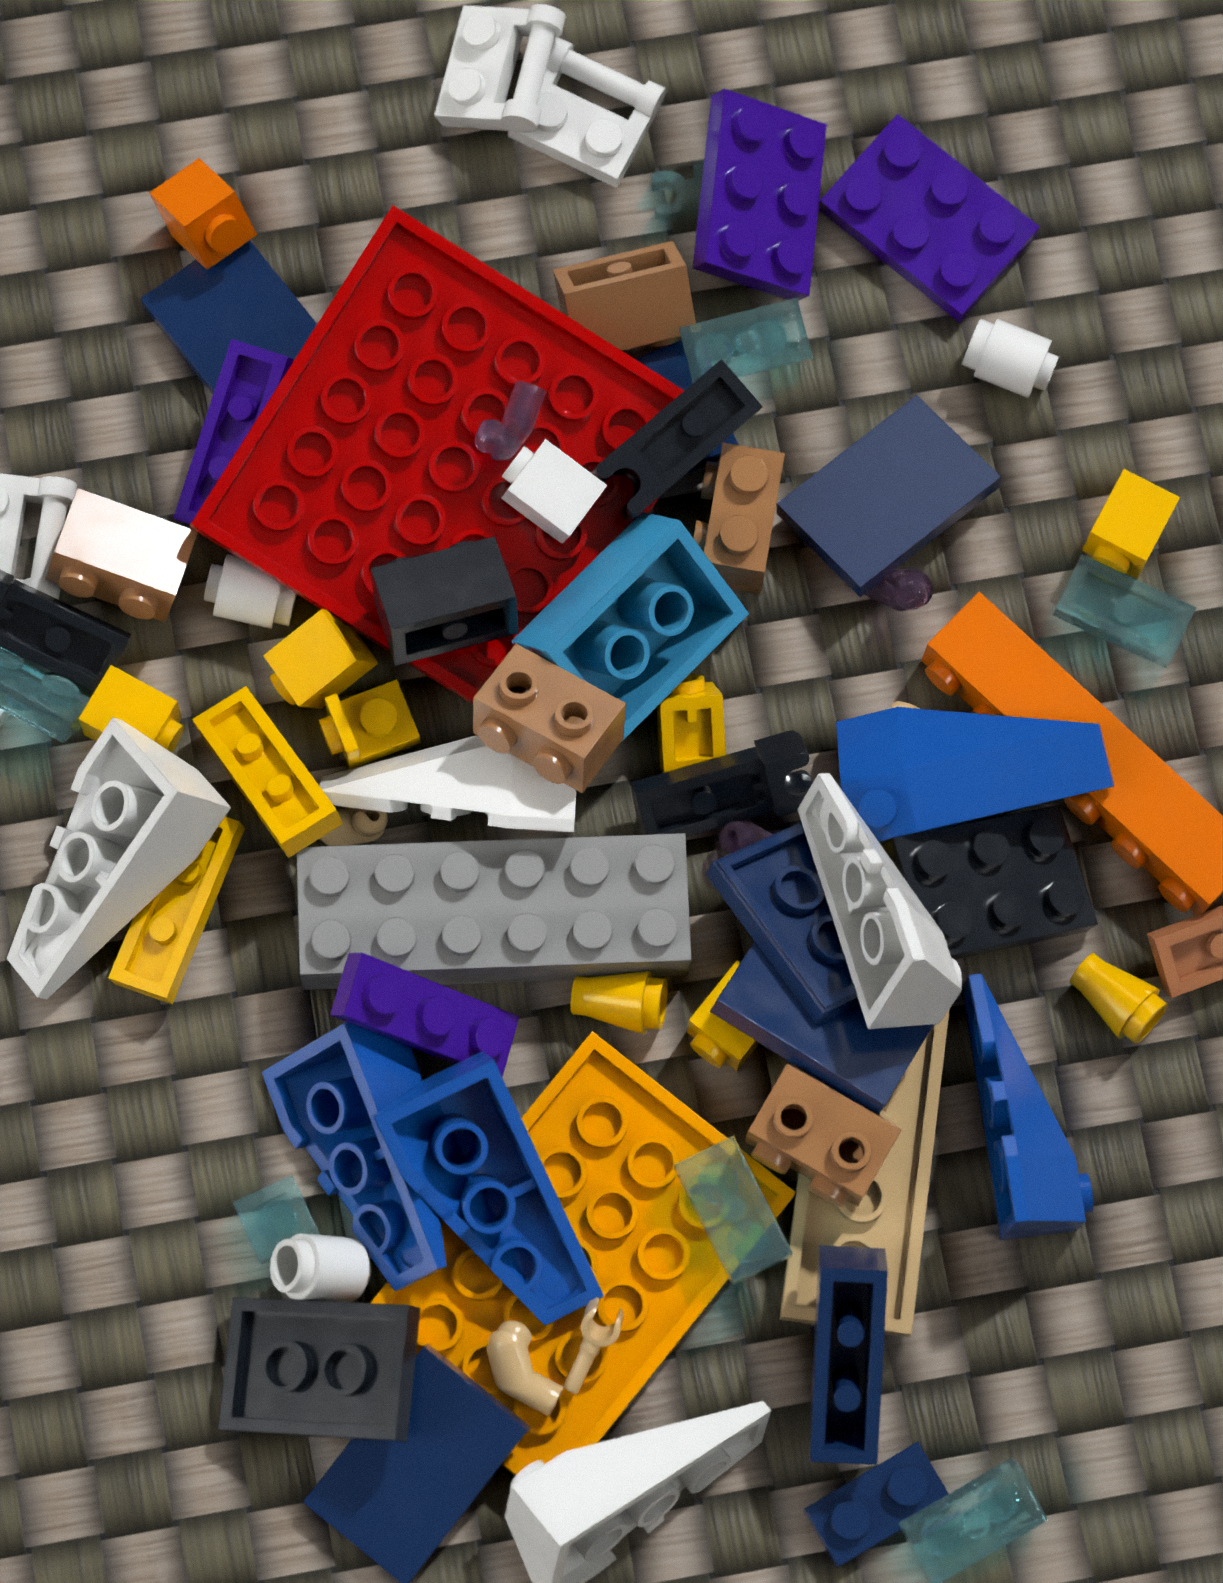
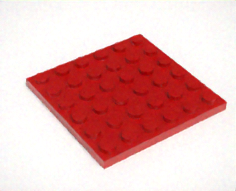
[190,205,684,704]

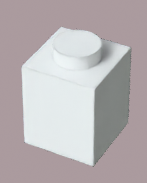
[501,439,607,544]

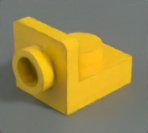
[656,674,726,773]
[318,680,421,769]

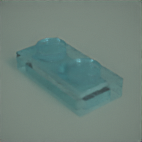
[679,298,813,383]
[1053,554,1196,669]
[0,647,90,743]
[674,1136,793,1286]
[898,1457,1048,1583]

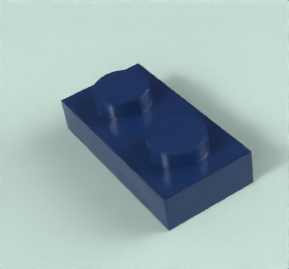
[803,1442,952,1568]

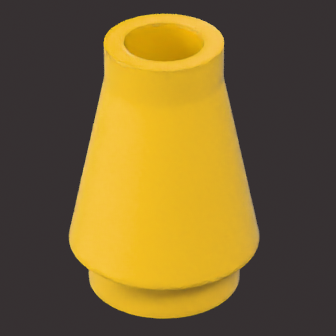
[1069,953,1168,1044]
[571,971,668,1035]

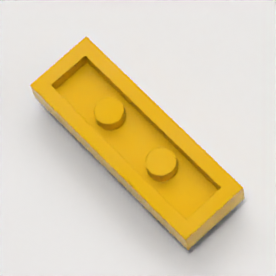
[192,686,343,858]
[108,816,245,1005]

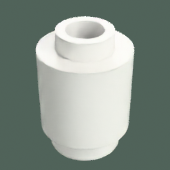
[962,319,1059,398]
[204,554,297,629]
[270,1233,371,1302]

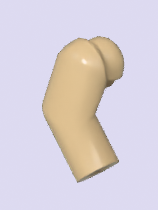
[319,807,388,846]
[487,1320,564,1417]

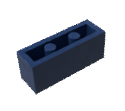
[809,1245,888,1465]

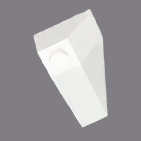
[6,717,231,1000]
[319,735,576,832]
[797,773,962,1029]
[505,1401,771,1583]

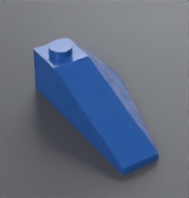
[836,707,1115,842]
[962,974,1093,1241]
[262,1022,446,1291]
[373,1051,604,1325]

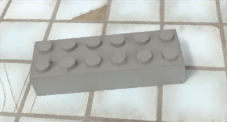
[297,833,691,990]

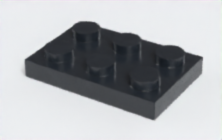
[883,804,1098,960]
[218,1297,421,1443]

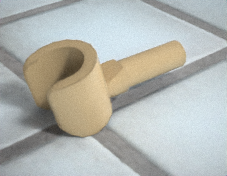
[563,1297,624,1394]

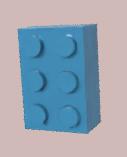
[511,512,749,742]

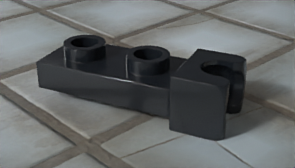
[590,359,763,521]
[0,570,131,691]
[631,730,813,837]

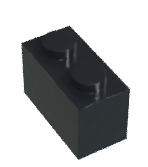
[371,536,519,666]

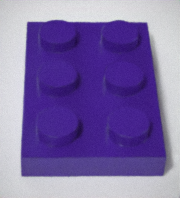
[692,88,827,302]
[818,114,1040,323]

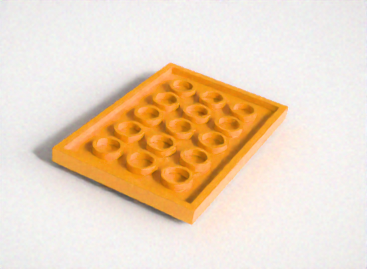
[371,1031,796,1476]

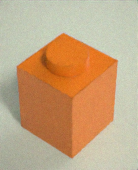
[149,158,257,270]

